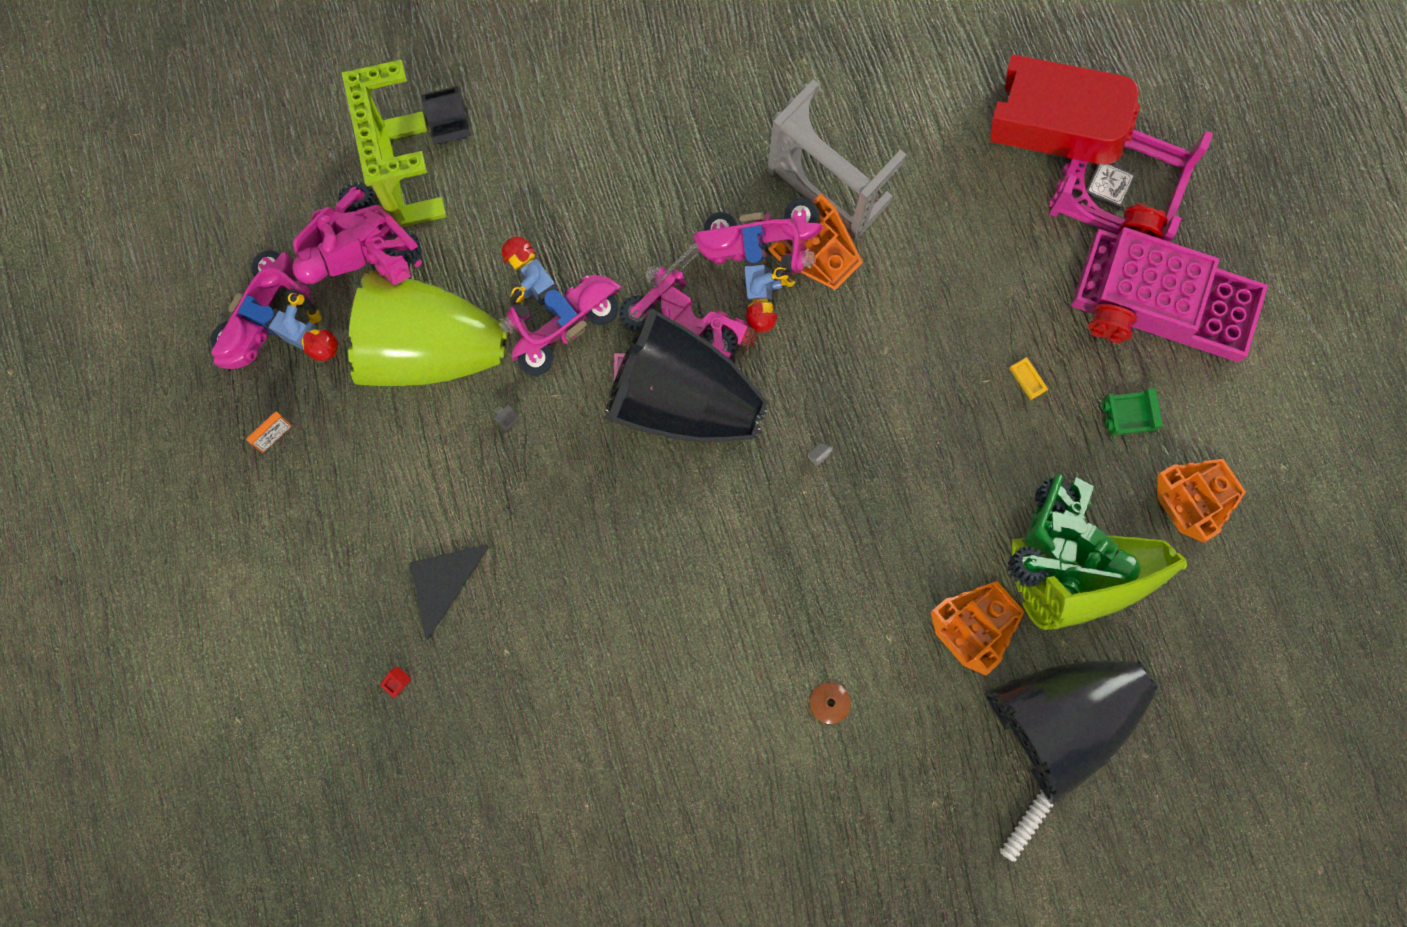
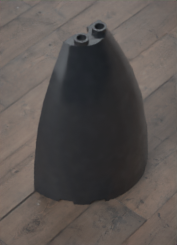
[604,308,767,442]
[984,661,1158,805]

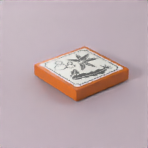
[246,411,292,453]

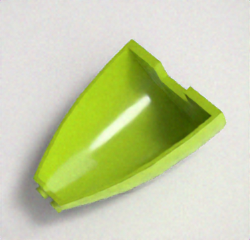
[348,271,509,386]
[1012,536,1187,630]

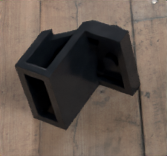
[421,86,471,145]

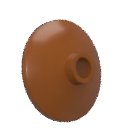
[810,682,851,724]

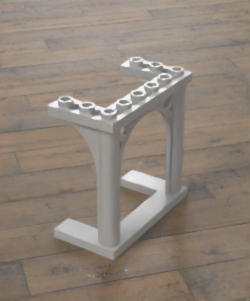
[767,79,907,243]

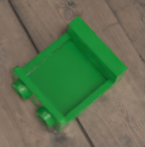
[1102,388,1163,436]

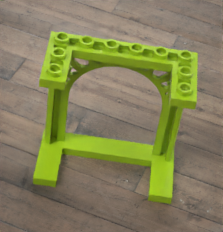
[342,59,447,227]

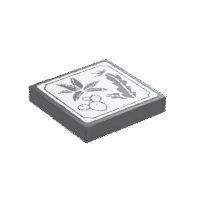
[1086,164,1135,210]

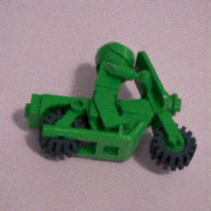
[1007,474,1141,595]

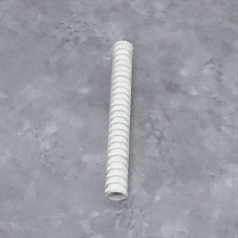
[999,790,1054,862]

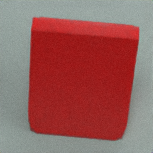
[380,667,411,698]

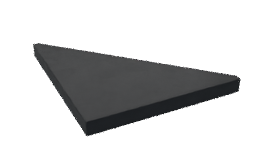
[410,545,488,639]

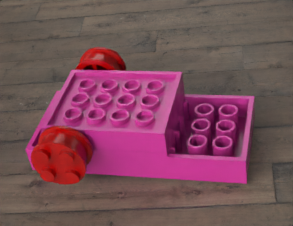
[1071,203,1268,363]

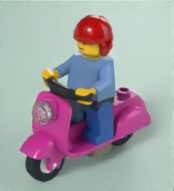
[693,198,823,333]
[498,236,622,376]
[210,250,338,369]

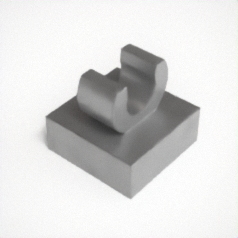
[493,405,520,432]

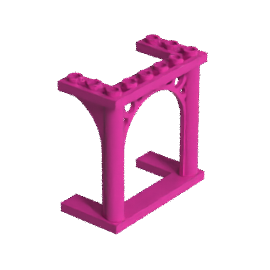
[1049,130,1213,242]

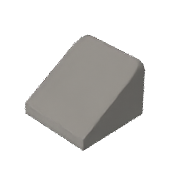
[807,443,832,466]

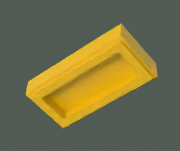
[1009,357,1048,400]

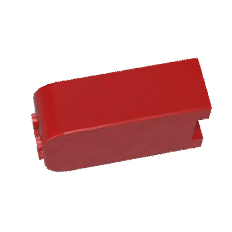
[990,54,1141,165]

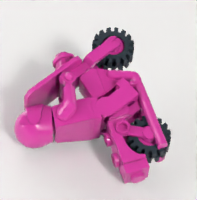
[292,182,422,286]

